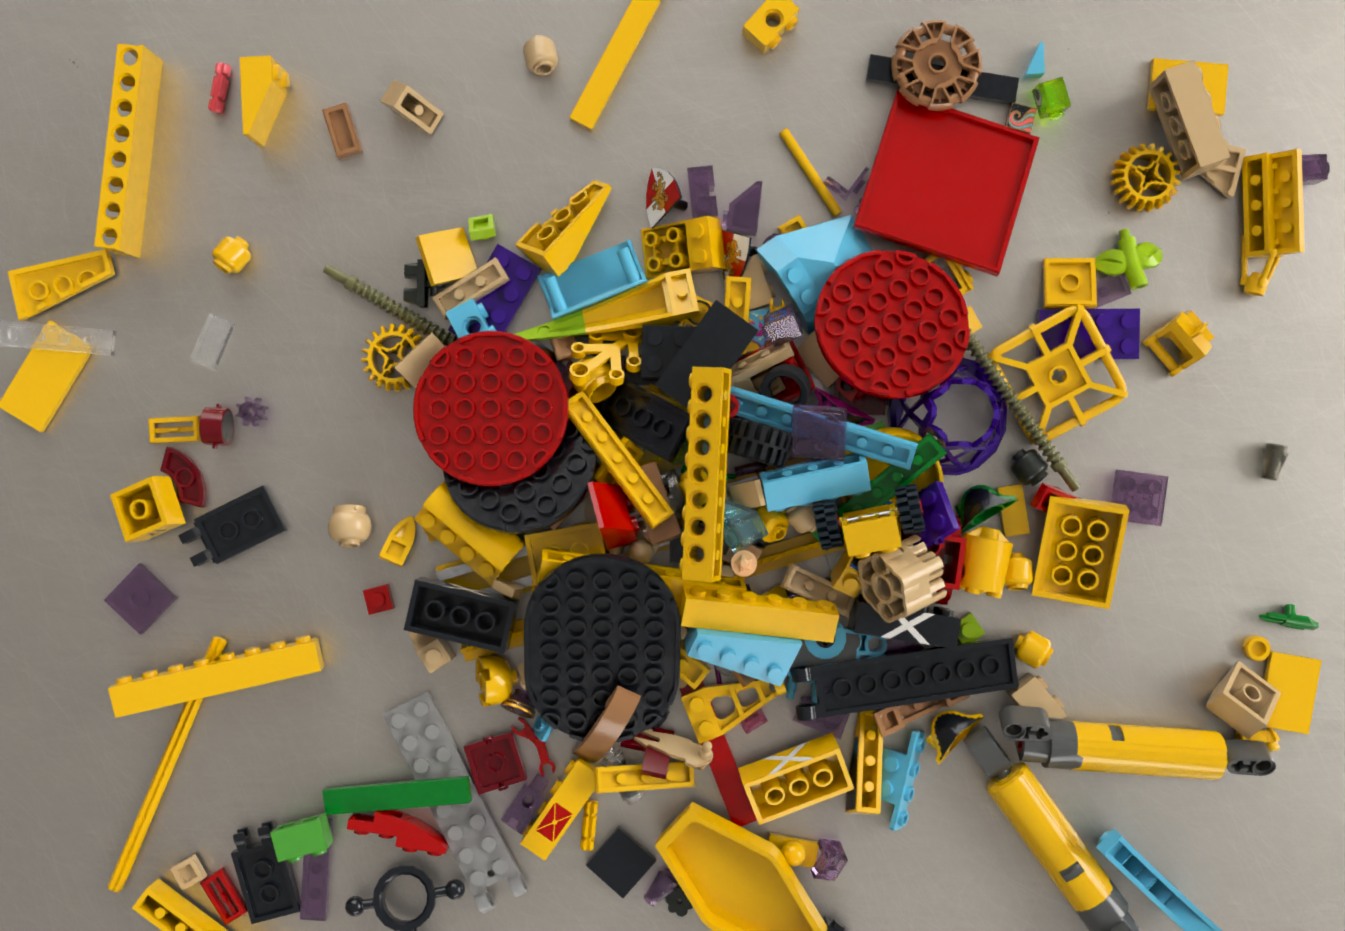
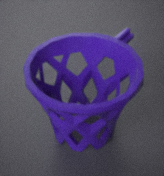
[887,358,1007,476]

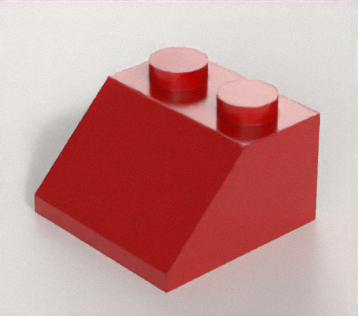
[587,482,640,550]

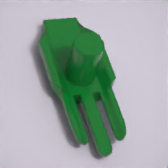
[1259,604,1319,631]

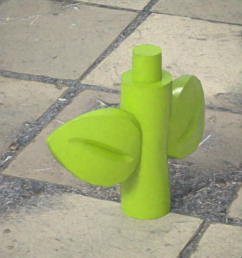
[1095,228,1163,290]

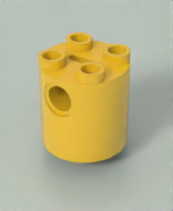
[960,526,1013,598]

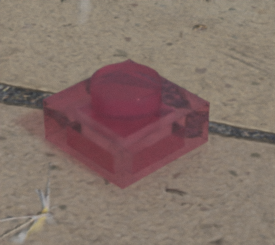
[740,708,768,734]

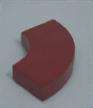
[160,447,207,508]

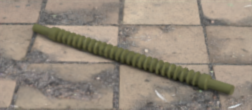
[323,264,457,345]

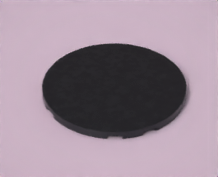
[443,418,597,534]

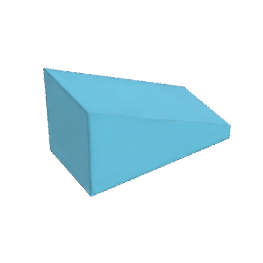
[1022,42,1045,79]

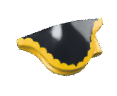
[926,710,984,765]

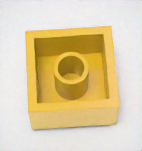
[110,476,186,542]

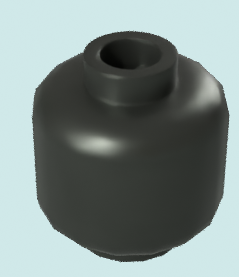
[1010,449,1049,486]

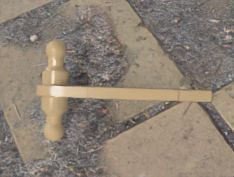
[634,729,713,770]

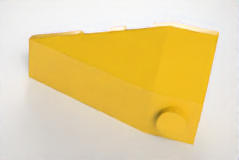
[515,180,612,277]

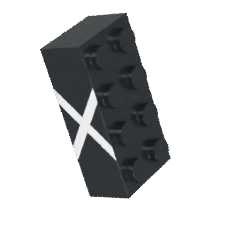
[404,577,520,653]
[848,594,961,649]

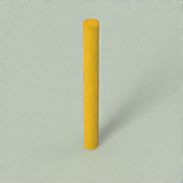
[779,128,843,217]

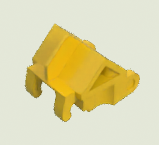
[1142,310,1215,377]

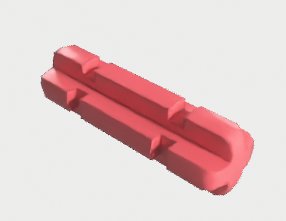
[208,62,231,113]

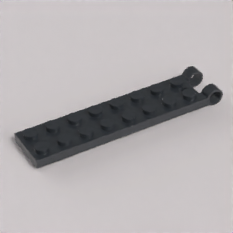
[791,636,1019,721]

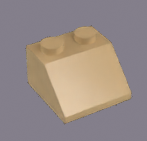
[1205,661,1281,739]

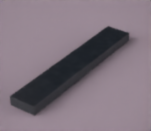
[866,54,1019,105]

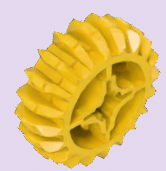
[1110,143,1181,212]
[361,324,423,392]

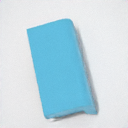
[537,239,647,320]

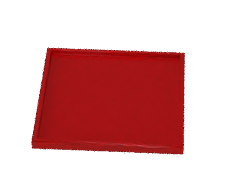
[853,90,1040,277]

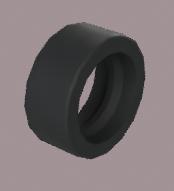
[760,364,811,408]

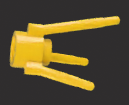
[1239,235,1281,296]

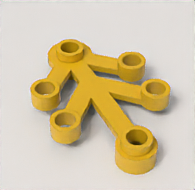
[569,328,642,386]

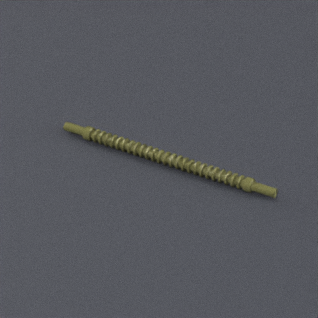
[966,328,1081,492]

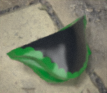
[955,485,1018,534]

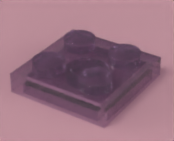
[792,404,847,461]

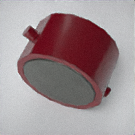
[199,404,234,449]

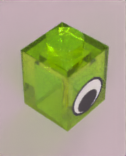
[1032,77,1071,120]

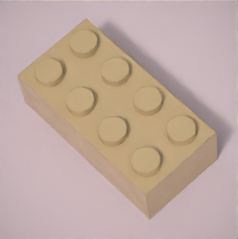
[1148,60,1230,180]

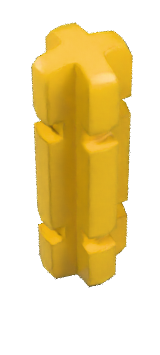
[580,800,598,851]

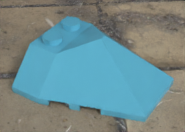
[755,215,873,334]

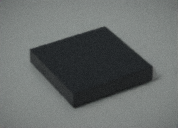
[586,826,656,898]

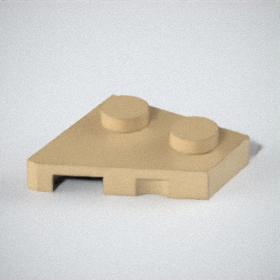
[1199,145,1246,198]

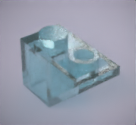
[723,499,769,554]

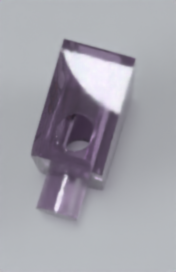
[501,773,550,835]

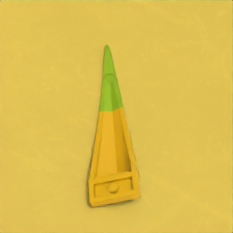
[515,268,700,341]

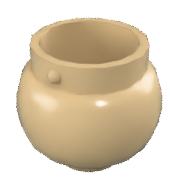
[328,504,372,548]

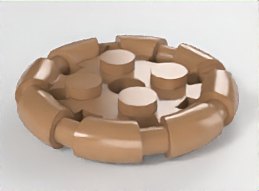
[891,20,982,111]

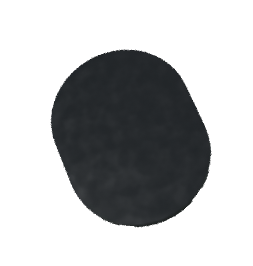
[524,554,681,743]

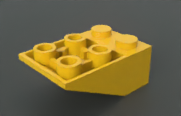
[641,216,726,279]

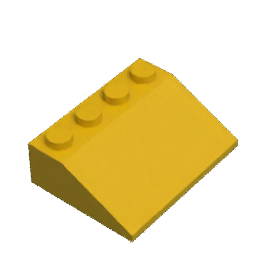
[1031,496,1130,609]

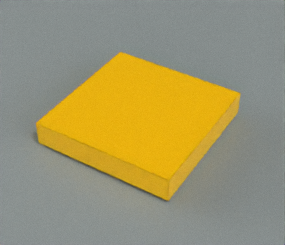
[415,227,477,286]
[1042,258,1097,309]

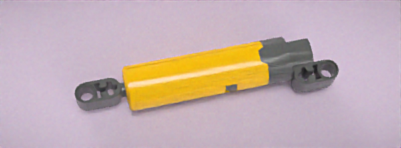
[999,705,1276,780]
[963,726,1139,931]

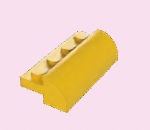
[1242,149,1305,259]
[414,481,526,585]

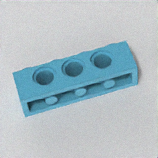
[445,298,497,338]

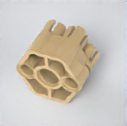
[858,535,947,623]

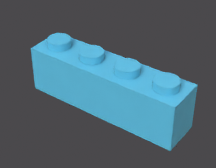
[759,453,871,512]

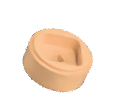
[731,550,757,576]

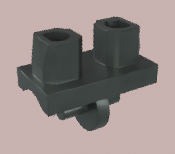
[403,259,445,308]

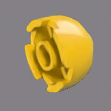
[475,655,517,707]

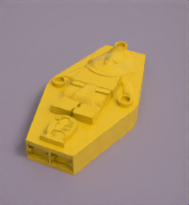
[655,802,827,931]

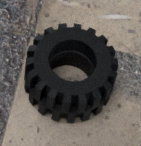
[727,417,793,468]

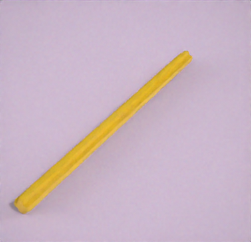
[107,636,227,893]

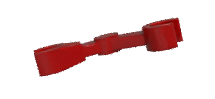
[511,717,556,776]

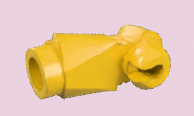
[1235,727,1281,752]

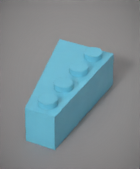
[683,627,802,687]

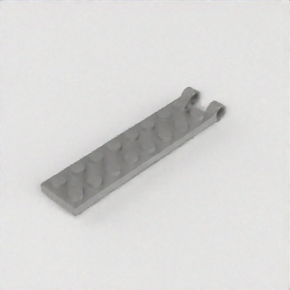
[383,691,528,914]

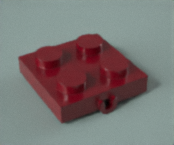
[464,730,527,795]

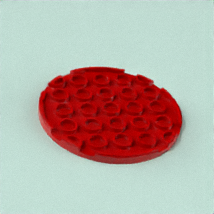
[814,250,970,399]
[413,331,569,487]

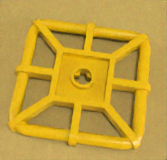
[987,304,1129,446]

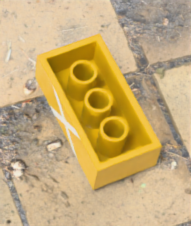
[738,732,854,825]

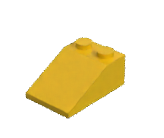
[240,55,290,147]

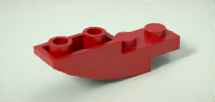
[347,809,449,856]

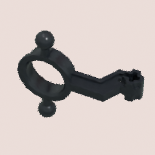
[345,865,465,931]

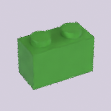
[270,813,334,863]

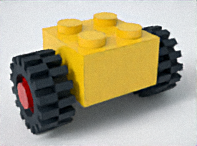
[813,483,926,558]

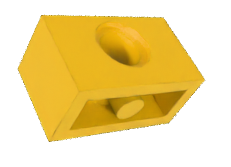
[742,0,800,54]

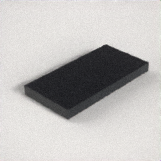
[655,300,759,408]
[597,376,690,463]

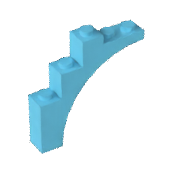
[1096,828,1222,931]

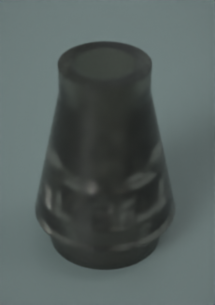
[1261,443,1289,481]

